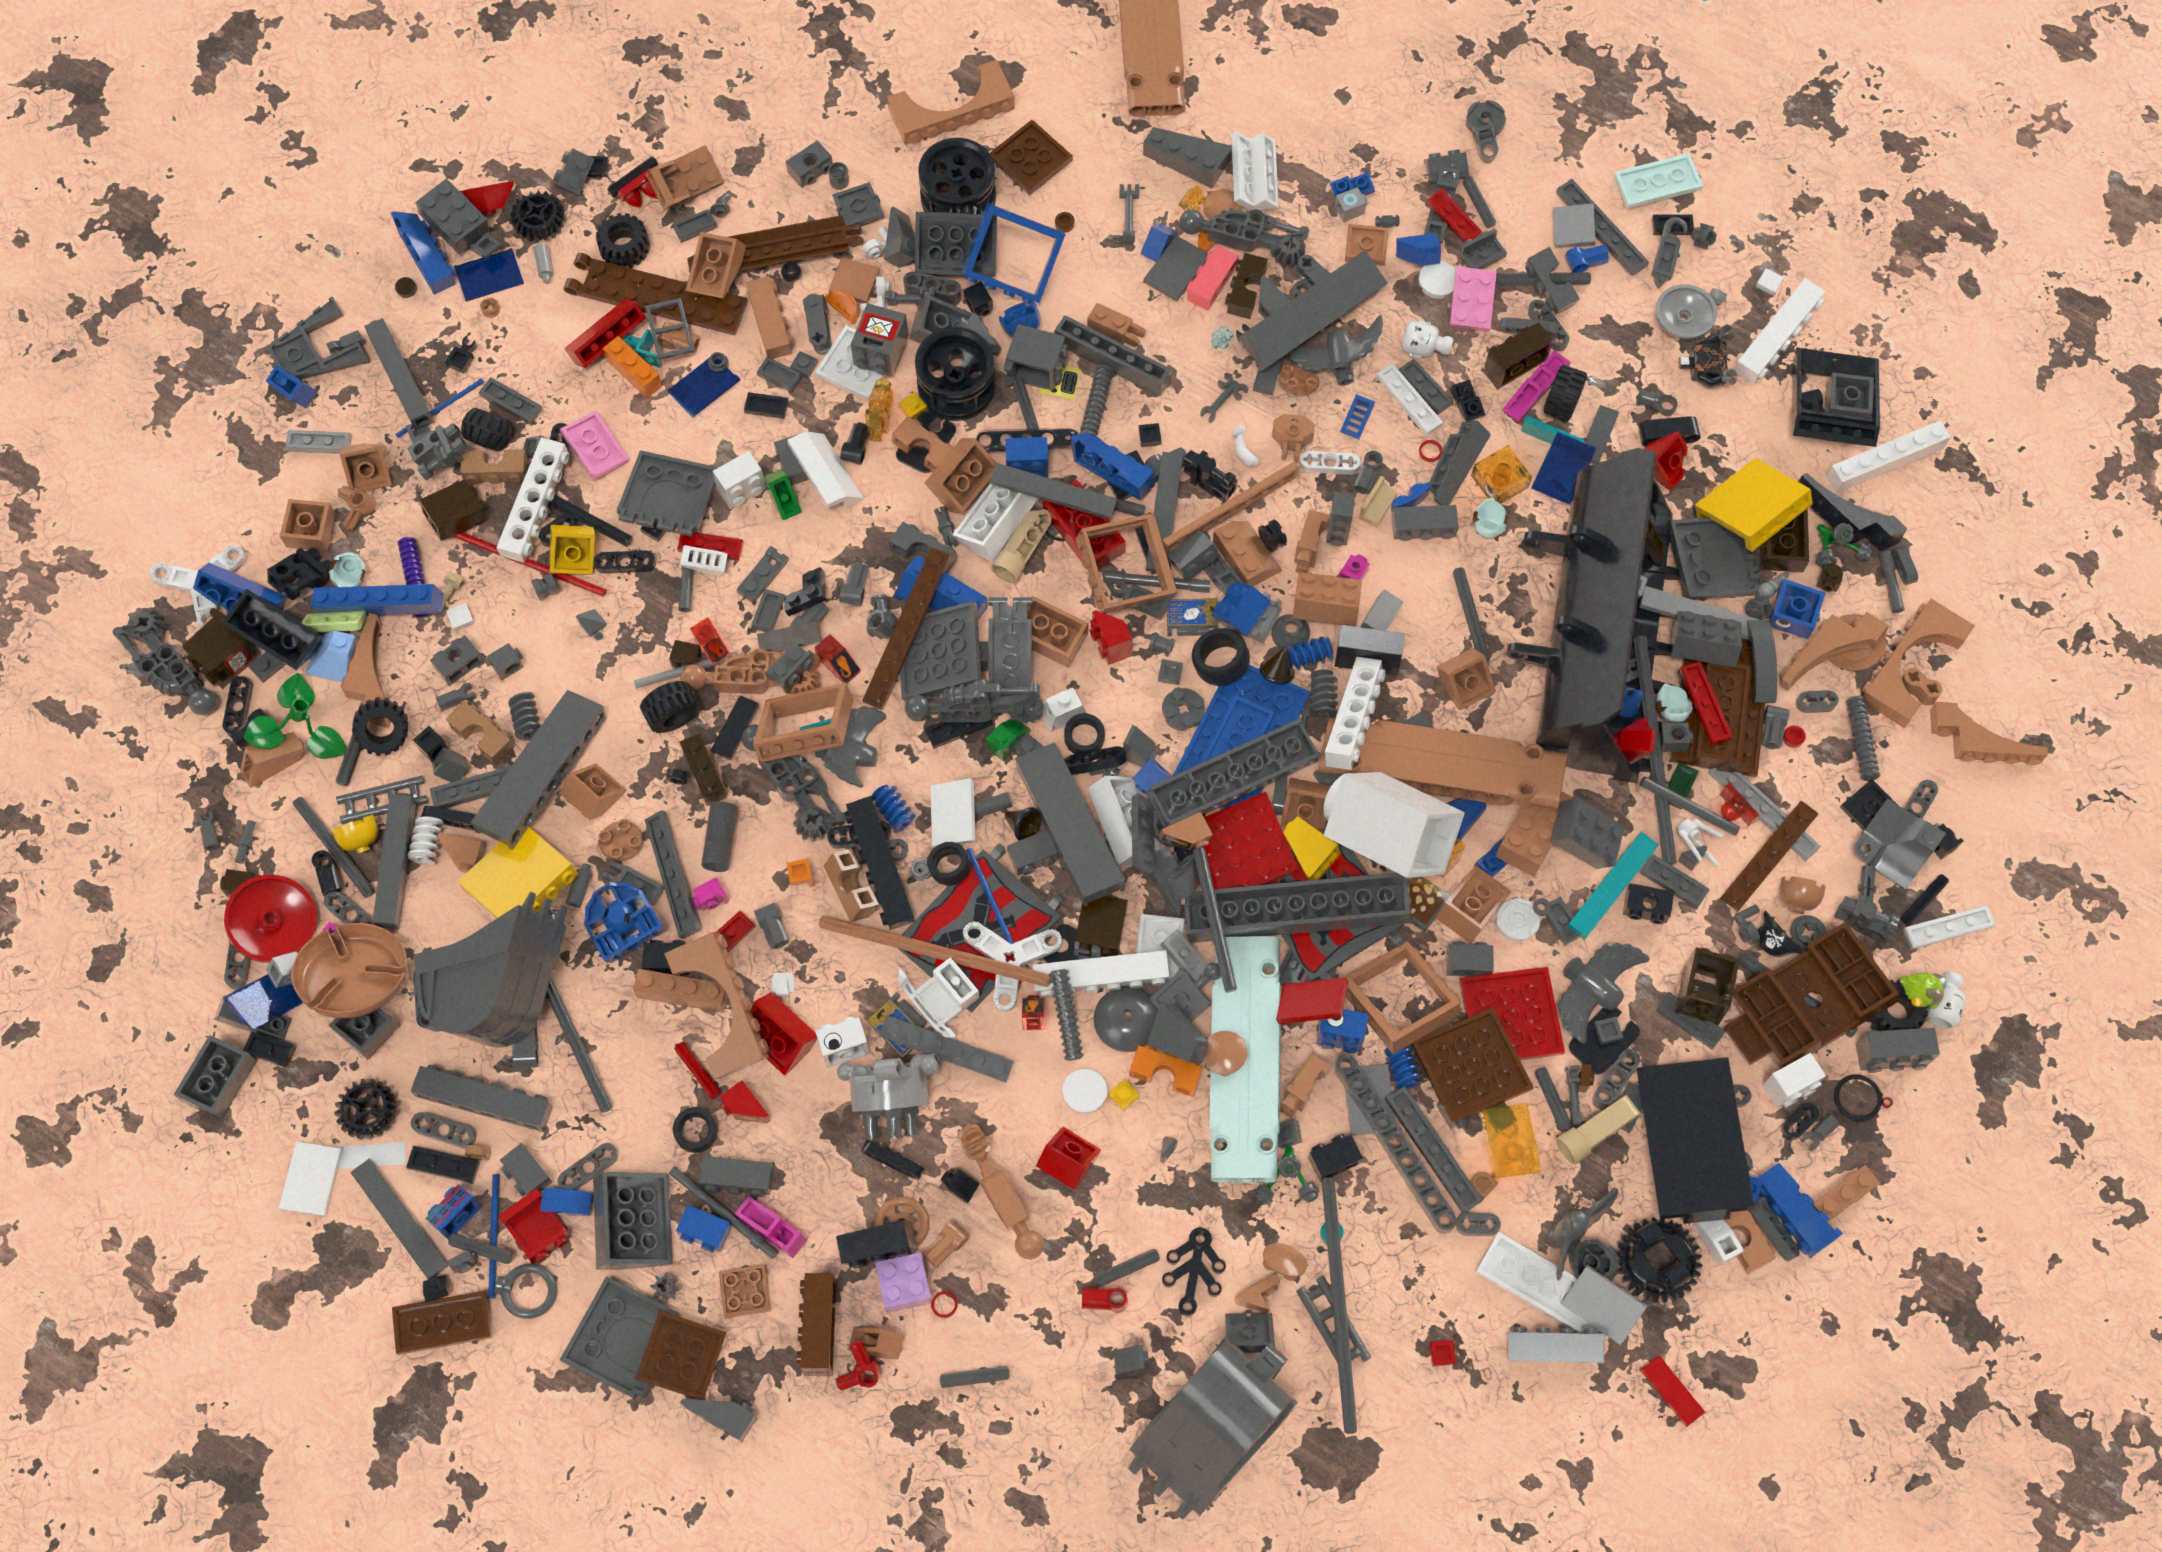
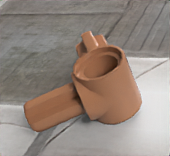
[337,486,376,531]

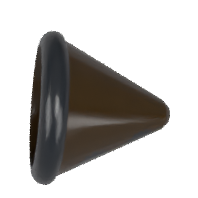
[1259,649,1295,685]
[1005,807,1041,841]

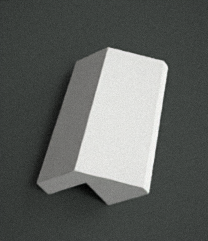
[1231,131,1279,209]
[787,431,864,509]

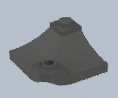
[1854,799,1946,890]

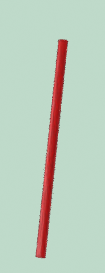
[452,532,607,597]

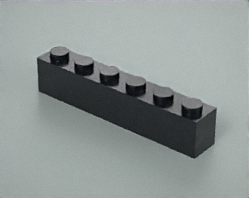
[844,796,915,930]

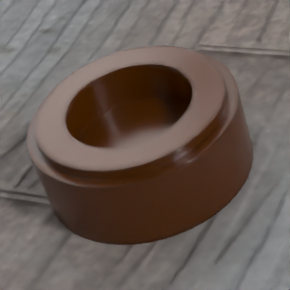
[1055,212,1075,233]

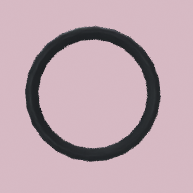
[1834,1075,1882,1121]

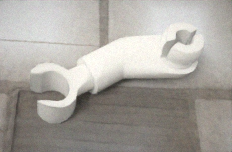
[1232,424,1259,467]

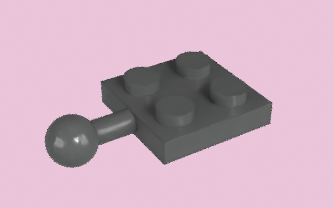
[1149,963,1221,1022]

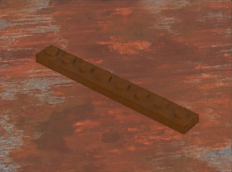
[862,547,952,711]

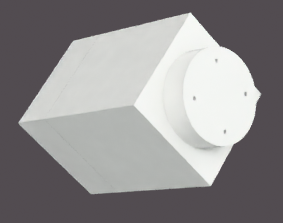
[1323,772,1465,878]

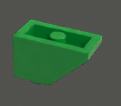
[763,469,802,520]
[986,719,1031,761]

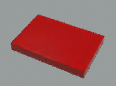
[1276,977,1349,1024]

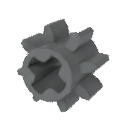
[1691,223,1717,249]
[1745,595,1772,620]
[650,1272,681,1303]

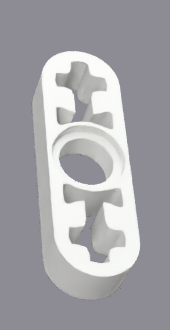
[1299,451,1360,475]

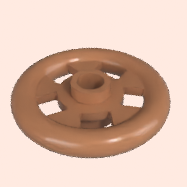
[874,1197,930,1246]

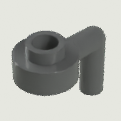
[1734,904,1760,945]

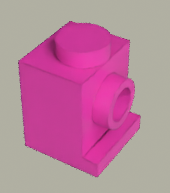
[1339,554,1370,580]
[692,877,729,911]

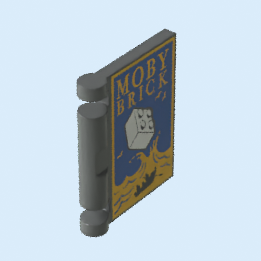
[1167,598,1218,636]
[866,992,934,1059]

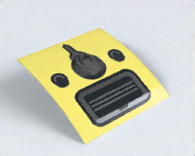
[1038,366,1081,400]

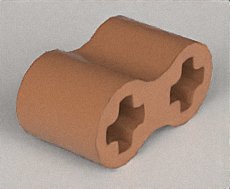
[1901,668,1943,706]

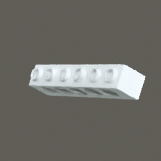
[496,437,569,563]
[1325,657,1385,770]

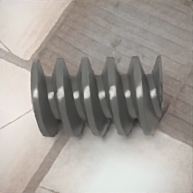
[1310,669,1338,717]
[508,692,541,741]

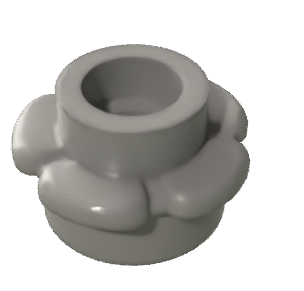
[1708,288,1728,305]
[910,859,931,881]

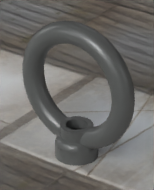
[494,1264,557,1319]

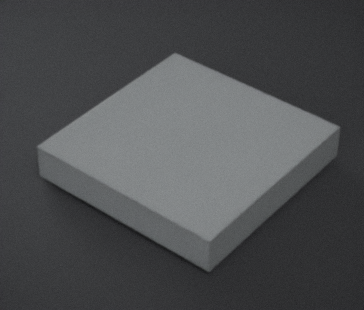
[1553,203,1596,248]

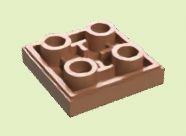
[719,1264,771,1319]

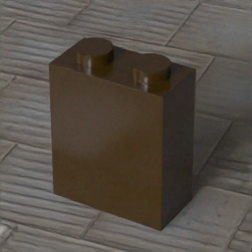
[419,479,487,541]
[1074,896,1128,957]

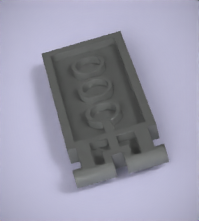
[988,597,1032,703]

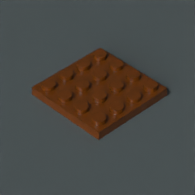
[1411,1008,1534,1125]

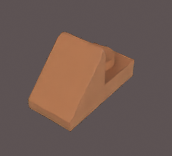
[1234,1274,1280,1313]

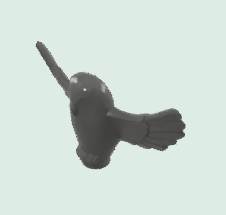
[1288,315,1383,385]
[815,706,886,788]
[1557,943,1650,1044]
[1547,1188,1619,1281]

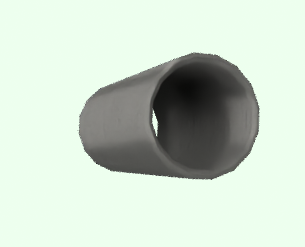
[701,801,738,872]

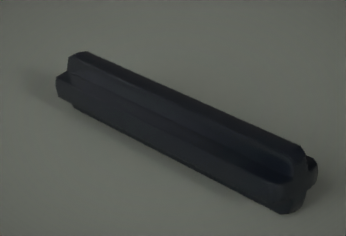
[607,156,658,198]
[1900,874,1949,926]

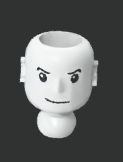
[1402,320,1454,358]
[1926,972,1966,1029]

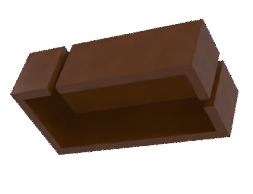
[796,1273,837,1376]

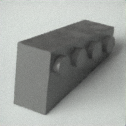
[1143,127,1232,188]

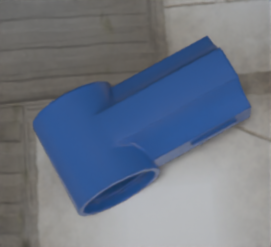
[1565,245,1609,272]

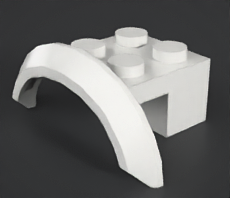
[898,957,979,1039]

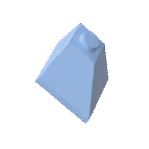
[306,631,357,682]

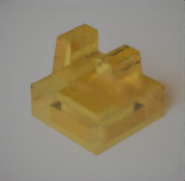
[1178,185,1206,211]

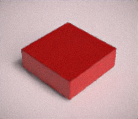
[1429,1340,1456,1367]

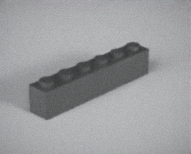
[1054,315,1172,397]
[411,1065,553,1132]

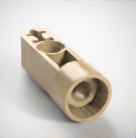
[991,509,1051,583]
[1556,1095,1641,1165]

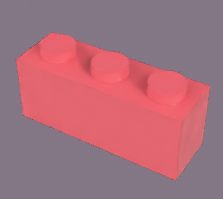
[1186,245,1239,311]

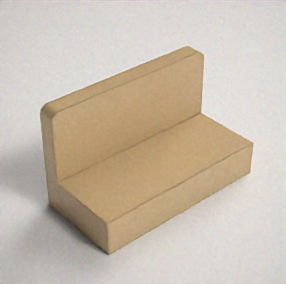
[1359,476,1398,528]

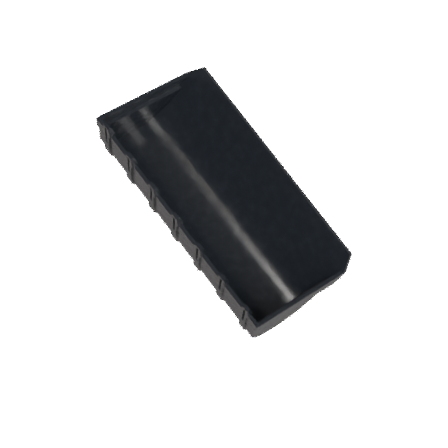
[1506,448,1681,784]

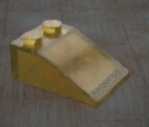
[1482,1103,1541,1178]

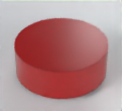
[1783,725,1806,748]

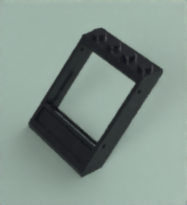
[1792,347,1880,447]

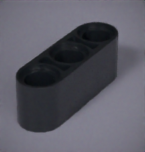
[1638,416,1701,447]

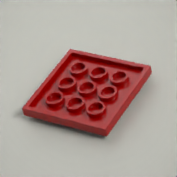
[1195,792,1299,890]
[1459,967,1565,1060]

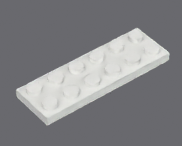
[1475,1232,1605,1337]

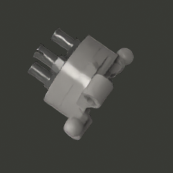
[837,1053,941,1140]

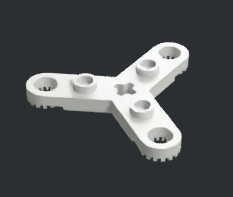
[149,545,246,628]
[963,922,1062,1012]

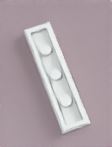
[1376,364,1443,436]
[1903,905,1996,950]

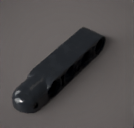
[976,428,1078,450]

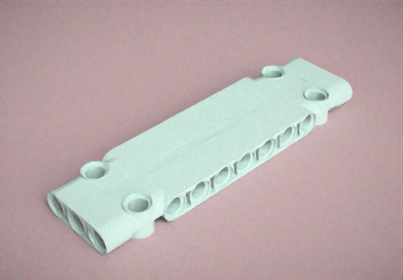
[1209,936,1281,1183]

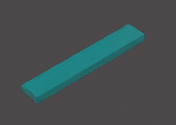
[1567,831,1659,940]

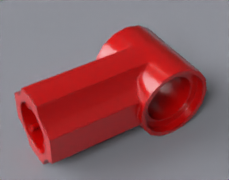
[1082,1288,1128,1313]

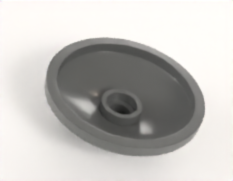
[1094,987,1158,1052]

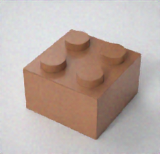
[280,499,336,552]

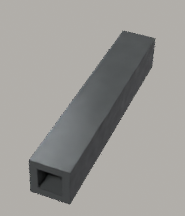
[364,318,434,430]
[372,793,416,929]

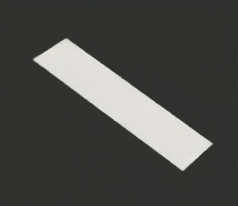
[336,1142,406,1169]

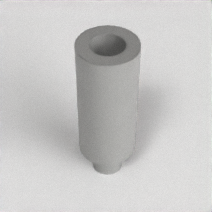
[533,244,553,284]

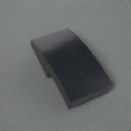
[1450,380,1486,421]

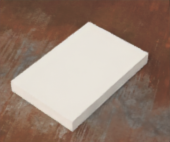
[930,778,975,848]
[1136,914,1185,983]
[279,1142,342,1217]

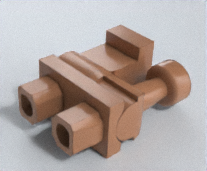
[1294,509,1329,573]
[1280,1053,1331,1119]

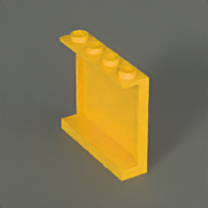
[1695,458,1812,552]
[457,827,579,918]

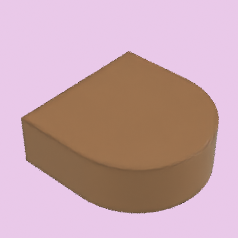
[464,1145,491,1161]
[1470,1172,1498,1200]

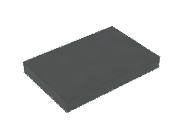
[1143,236,1208,302]

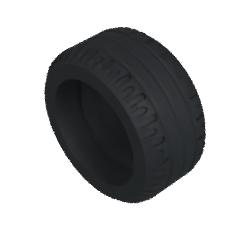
[1192,628,1250,686]

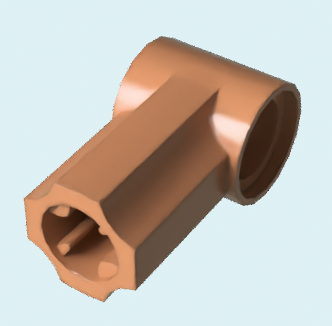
[657,322,700,353]
[922,1220,969,1268]

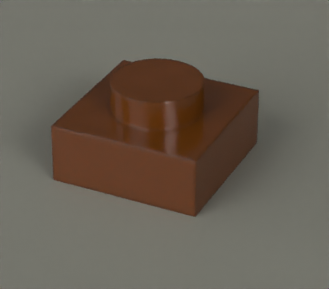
[1578,1064,1595,1093]

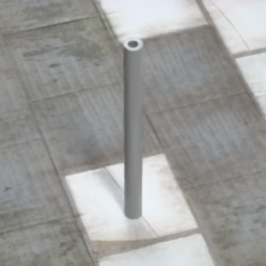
[634,651,738,689]

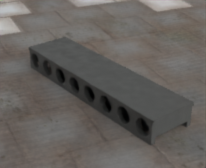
[1237,250,1388,372]
[471,690,607,850]
[1146,718,1321,828]
[1015,742,1125,907]

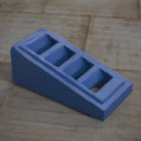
[1340,394,1375,440]

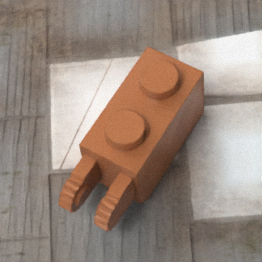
[1087,303,1146,347]

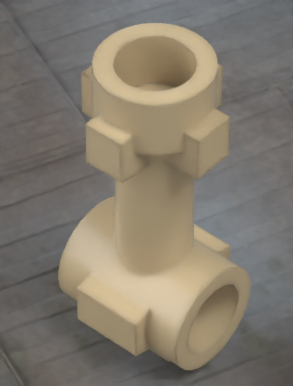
[442,572,465,610]

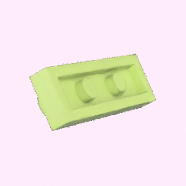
[301,611,367,633]

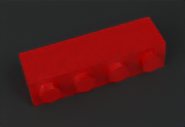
[564,298,646,368]

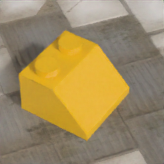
[550,525,595,575]

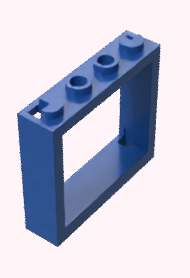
[962,203,1066,304]

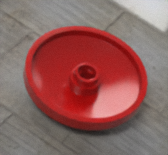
[224,874,317,964]

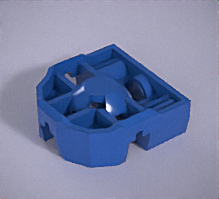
[584,882,666,963]

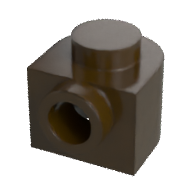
[1816,563,1843,592]

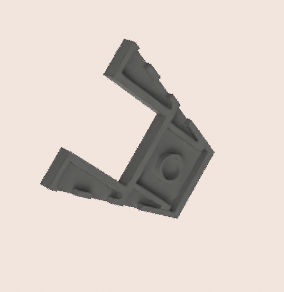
[267,296,369,379]

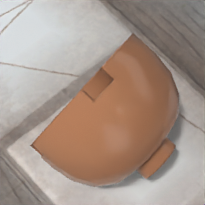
[1779,876,1826,914]

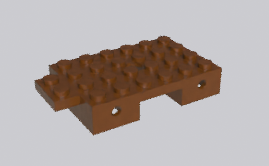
[1724,922,1899,1069]

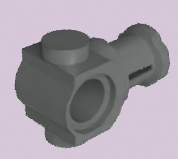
[866,594,898,639]

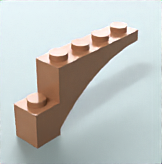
[1780,612,1889,691]
[341,613,392,728]
[1930,702,2048,765]

